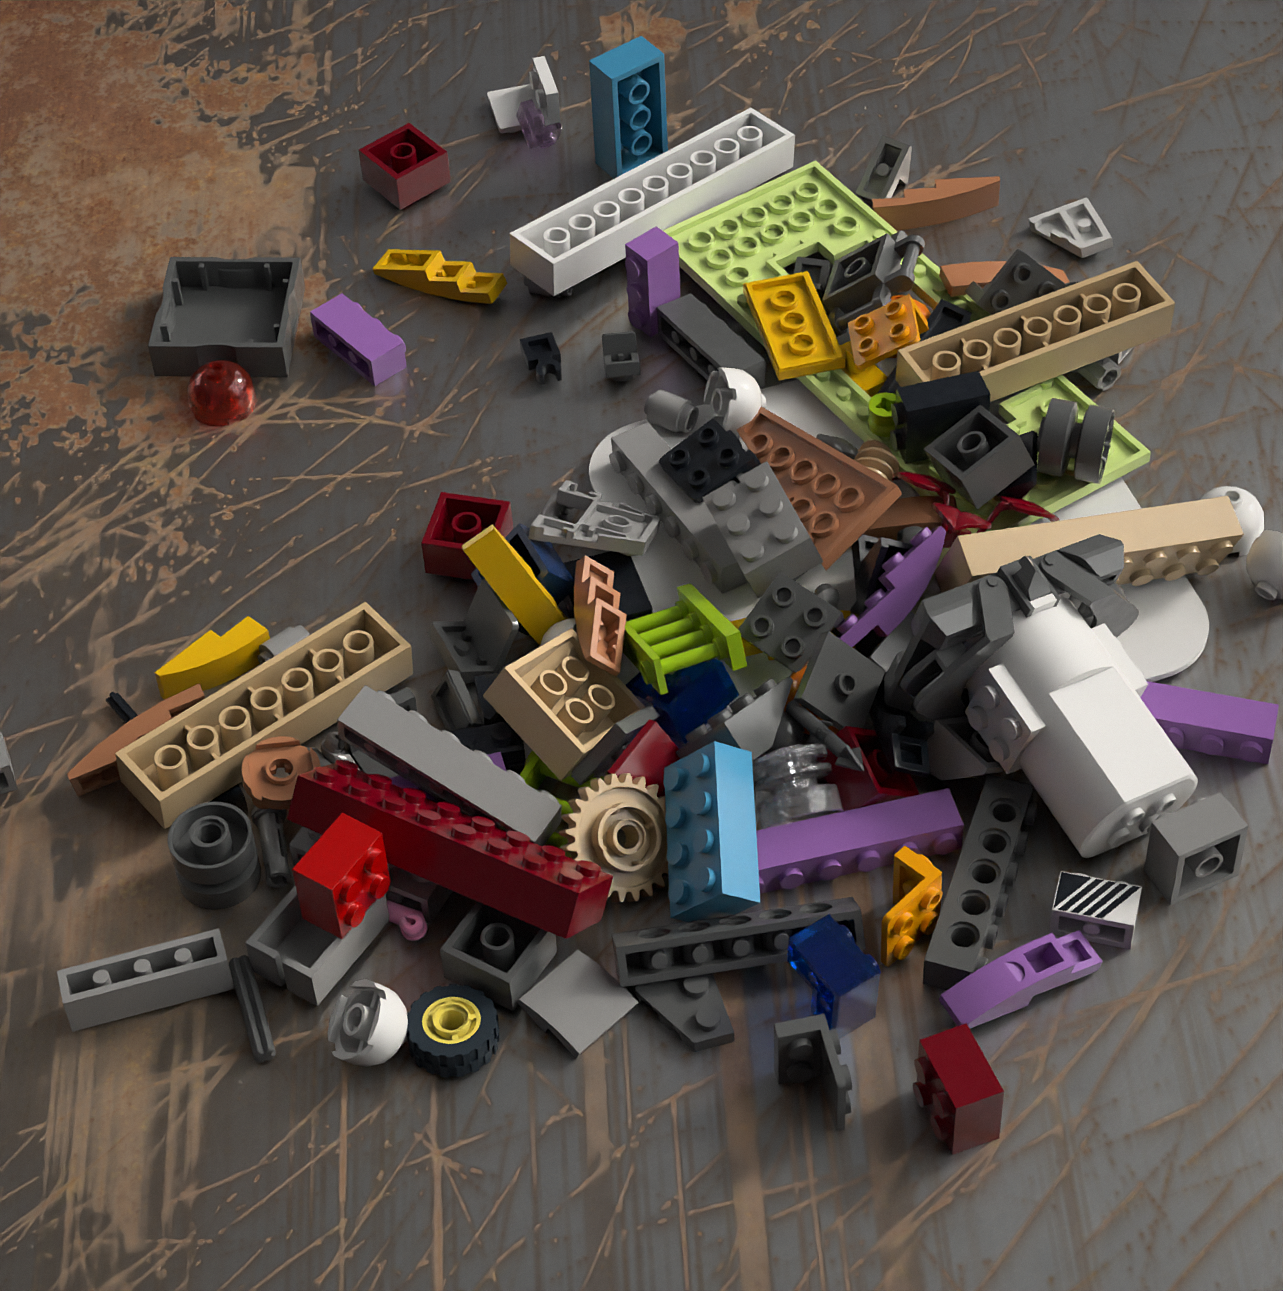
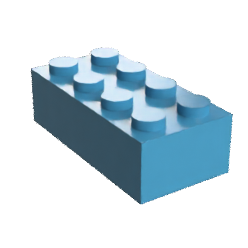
[589,36,668,179]
[663,741,760,922]

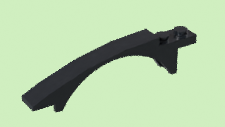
[850,534,934,778]

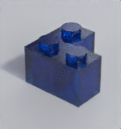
[626,658,740,744]
[787,914,881,1039]

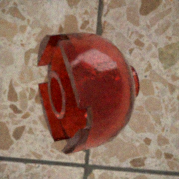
[187,360,257,427]

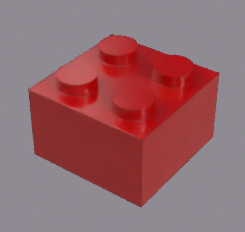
[292,813,391,939]

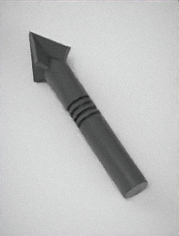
[786,700,864,771]

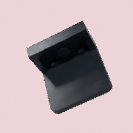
[659,418,761,503]

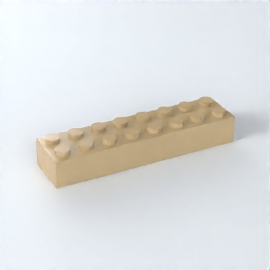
[896,261,1175,402]
[934,496,1244,593]
[115,601,413,829]

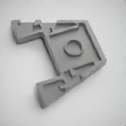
[528,480,661,556]

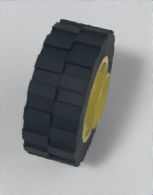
[407,984,500,1078]

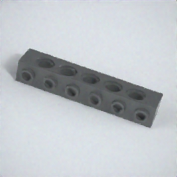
[923,774,1039,990]
[611,897,866,987]

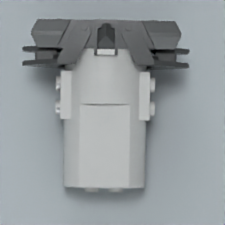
[884,534,1198,858]

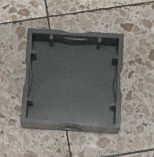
[148,257,305,377]

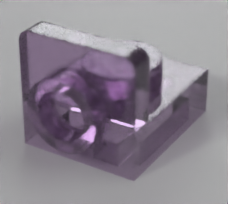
[516,99,563,149]

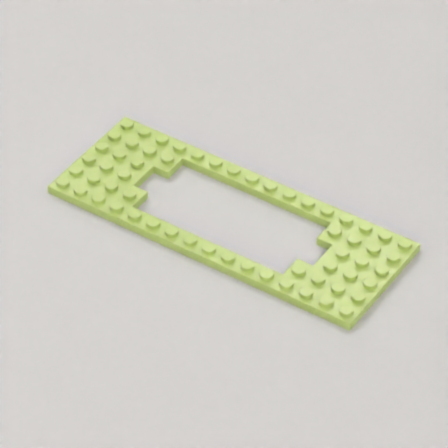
[663,160,1151,534]

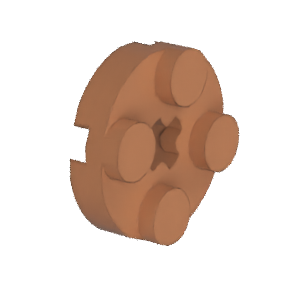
[242,736,321,810]

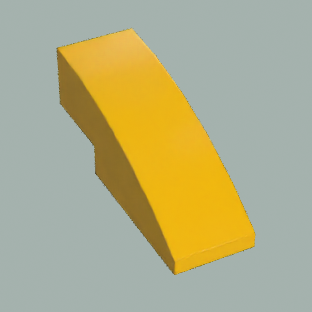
[154,616,270,700]

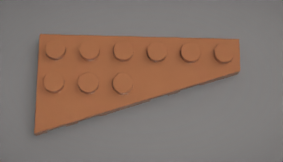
[737,406,902,571]

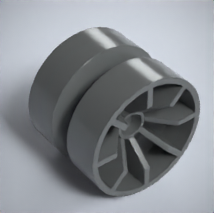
[1036,398,1115,484]
[168,802,261,910]

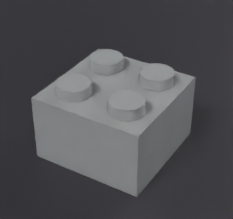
[1144,792,1248,905]

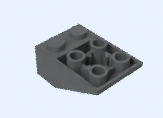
[676,676,793,761]

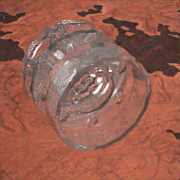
[752,744,844,830]

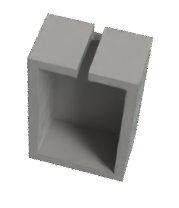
[702,461,824,598]
[246,886,389,1006]

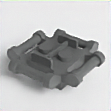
[822,231,925,337]

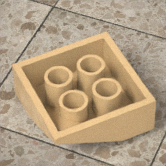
[483,628,646,781]

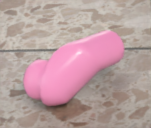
[387,900,428,941]

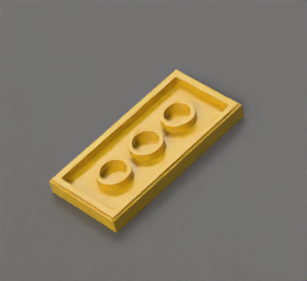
[743,271,845,381]

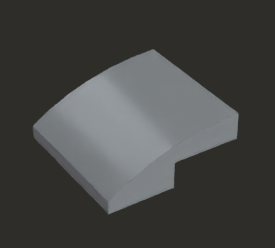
[517,950,639,1058]

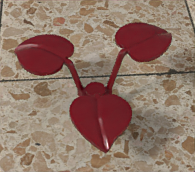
[892,472,1060,548]

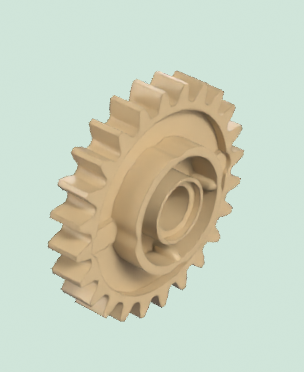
[558,773,669,903]

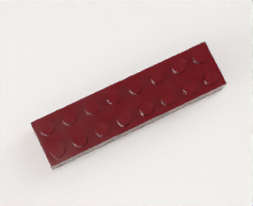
[287,760,613,939]

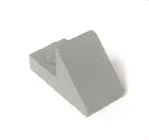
[855,135,912,202]

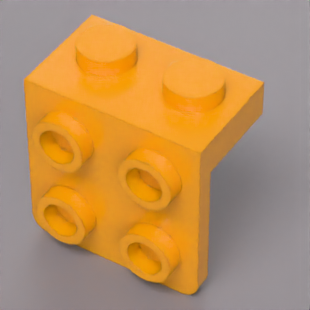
[848,294,929,370]
[880,845,943,967]

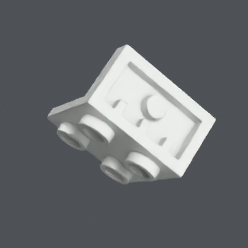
[487,56,561,134]

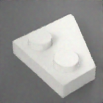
[1028,197,1113,258]

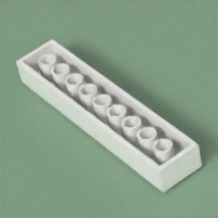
[510,108,795,296]

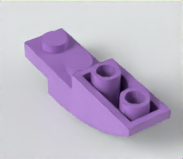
[836,526,946,647]
[939,930,1103,1028]

